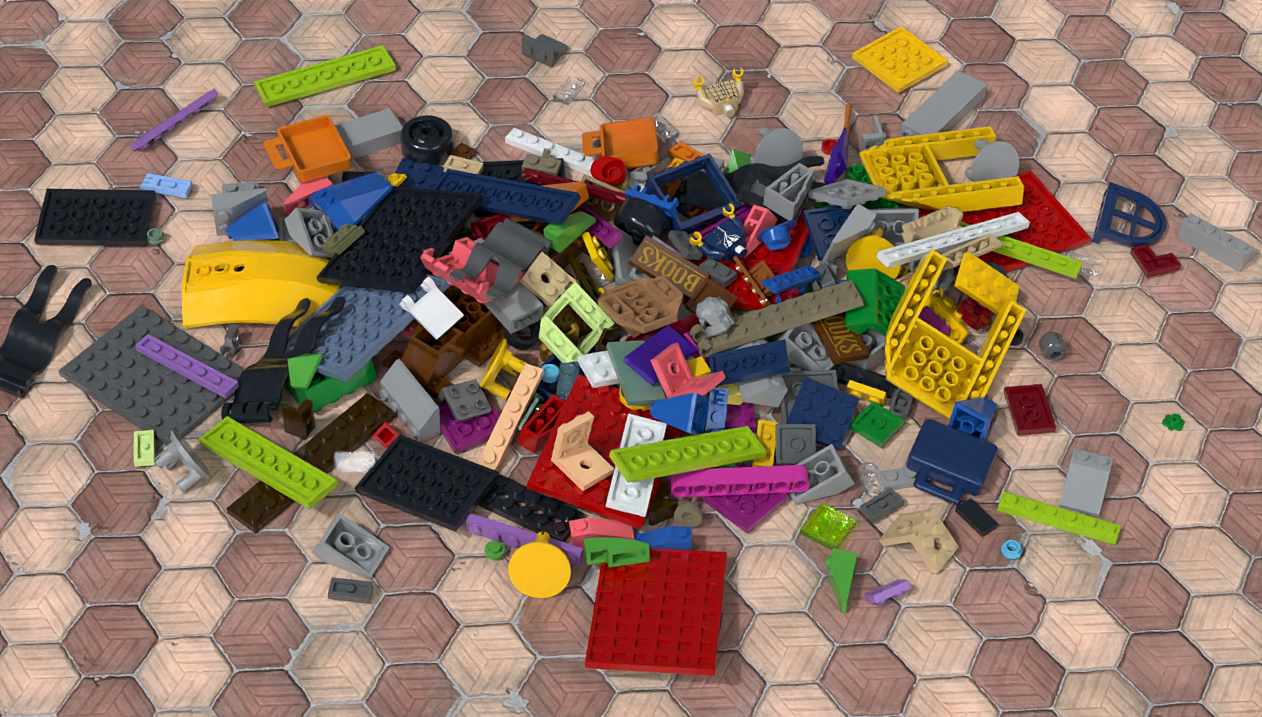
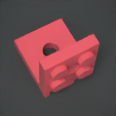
[651,343,726,398]

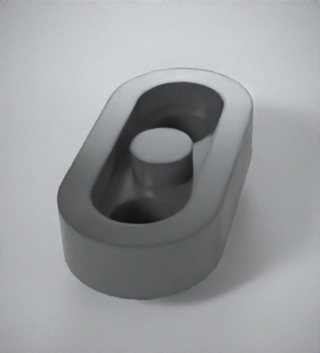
[889,388,913,420]

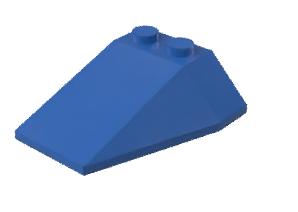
[309,172,393,231]

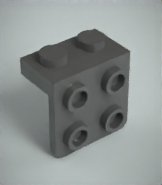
[522,34,568,66]
[436,379,491,422]

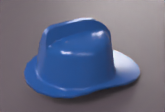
[757,220,797,251]

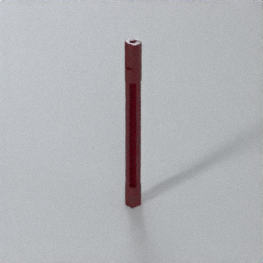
[522,167,627,205]

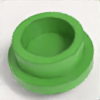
[485,541,505,561]

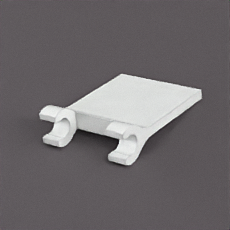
[399,276,464,340]

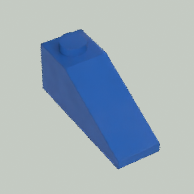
[634,526,692,550]

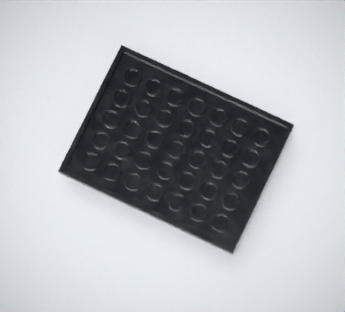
[316,187,484,293]

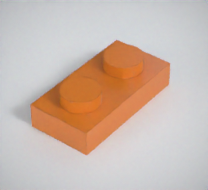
[669,141,704,162]

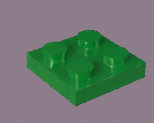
[849,402,905,448]

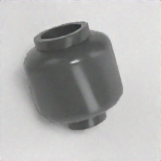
[1039,332,1066,360]

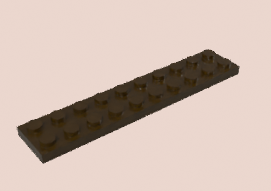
[226,393,396,534]

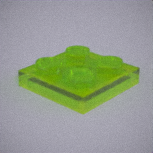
[800,503,856,550]

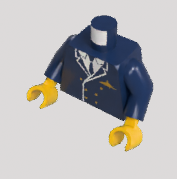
[689,203,747,262]

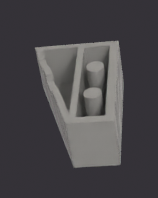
[763,163,814,221]

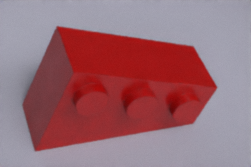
[518,394,565,453]

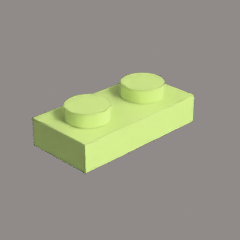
[134,430,155,467]

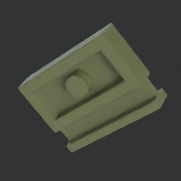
[321,224,365,255]

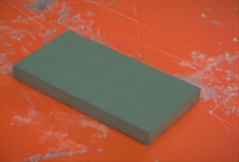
[606,340,666,406]

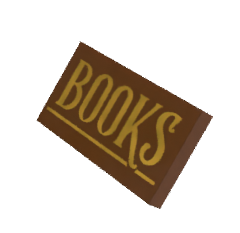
[628,235,710,301]
[811,312,869,364]

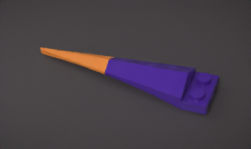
[824,104,851,185]

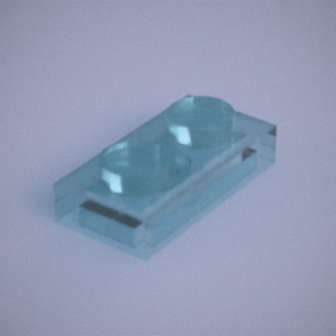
[556,362,580,399]

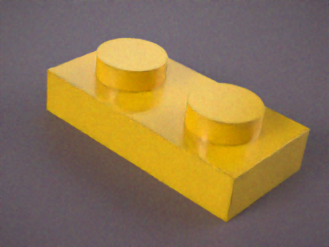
[847,380,887,405]

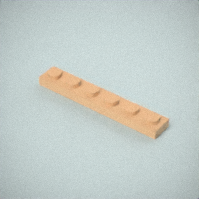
[477,363,544,471]

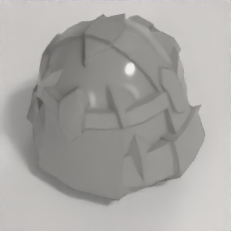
[696,297,734,336]

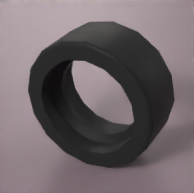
[503,321,540,350]

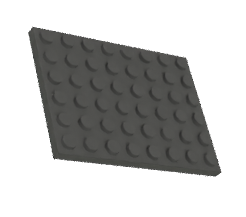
[58,305,244,446]

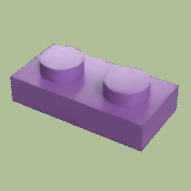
[864,579,911,605]

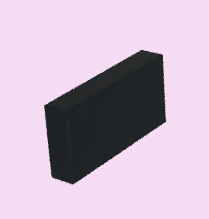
[955,498,998,537]

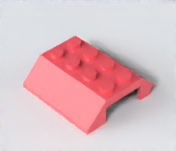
[420,237,525,303]

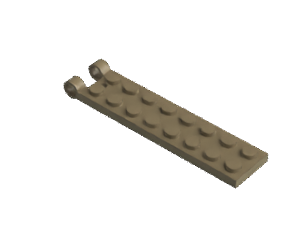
[691,280,864,357]

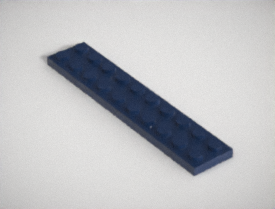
[433,169,581,226]

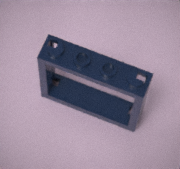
[645,153,743,235]

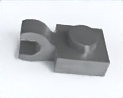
[220,324,241,358]

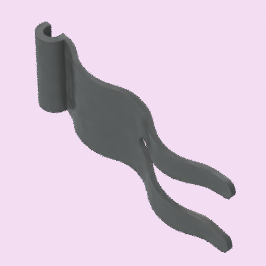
[449,218,552,300]

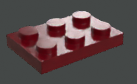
[1003,384,1056,436]

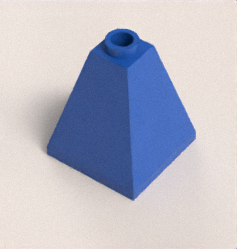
[226,198,279,241]
[650,393,710,435]
[948,397,998,440]

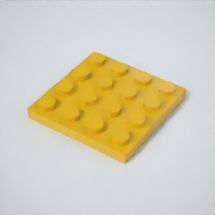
[852,26,948,93]

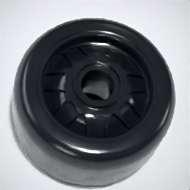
[400,115,454,166]
[613,197,671,245]

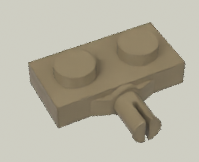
[522,148,561,176]

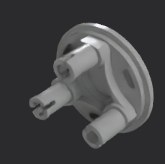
[749,126,803,166]
[965,138,1019,182]
[153,429,211,493]

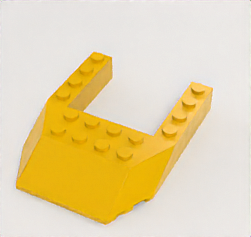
[859,126,1024,212]
[885,249,1026,420]

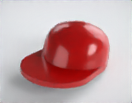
[590,156,628,186]

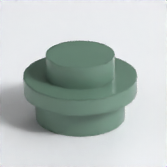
[147,228,165,245]

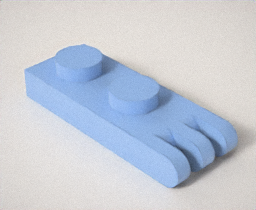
[140,173,193,198]

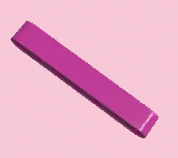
[670,465,810,497]

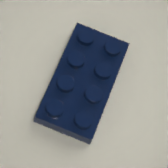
[709,339,790,387]

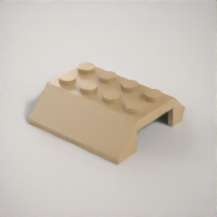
[902,206,1003,271]

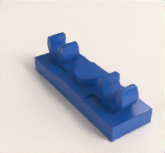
[625,184,679,219]
[704,387,729,433]

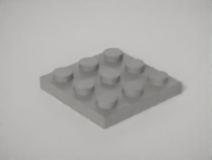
[808,179,886,209]

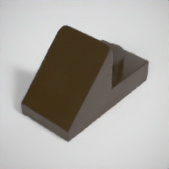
[649,482,678,526]

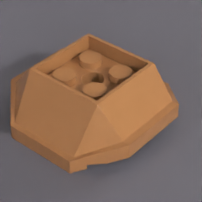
[598,276,683,338]

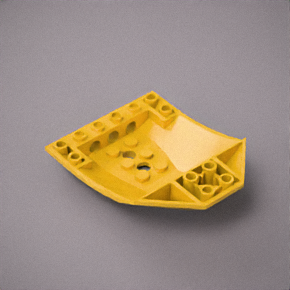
[181,240,341,328]

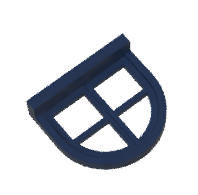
[1092,182,1166,247]

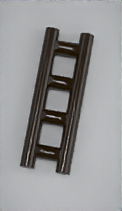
[567,254,608,316]

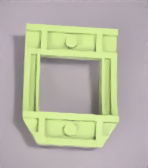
[539,282,614,363]

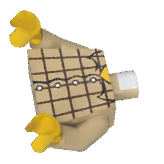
[691,68,744,118]

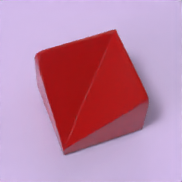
[373,422,400,449]

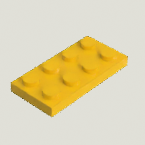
[955,252,1020,315]

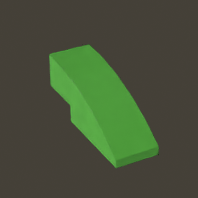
[583,537,650,568]

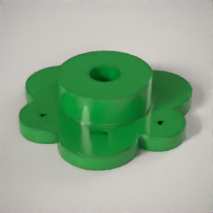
[1162,414,1185,431]

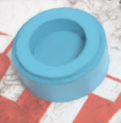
[541,364,559,383]

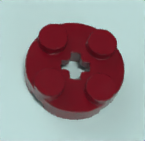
[957,297,993,331]

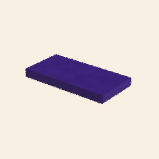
[623,325,697,385]

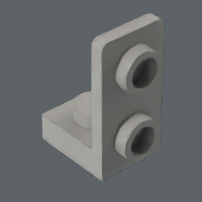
[861,114,886,151]

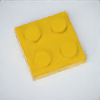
[582,232,615,281]

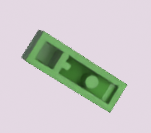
[544,211,596,253]
[825,548,857,614]

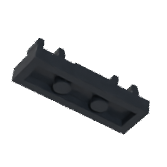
[837,362,895,399]

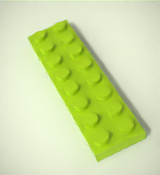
[254,45,396,108]
[199,416,338,509]
[609,426,767,483]

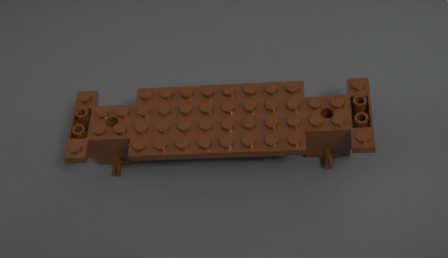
[383,220,608,398]

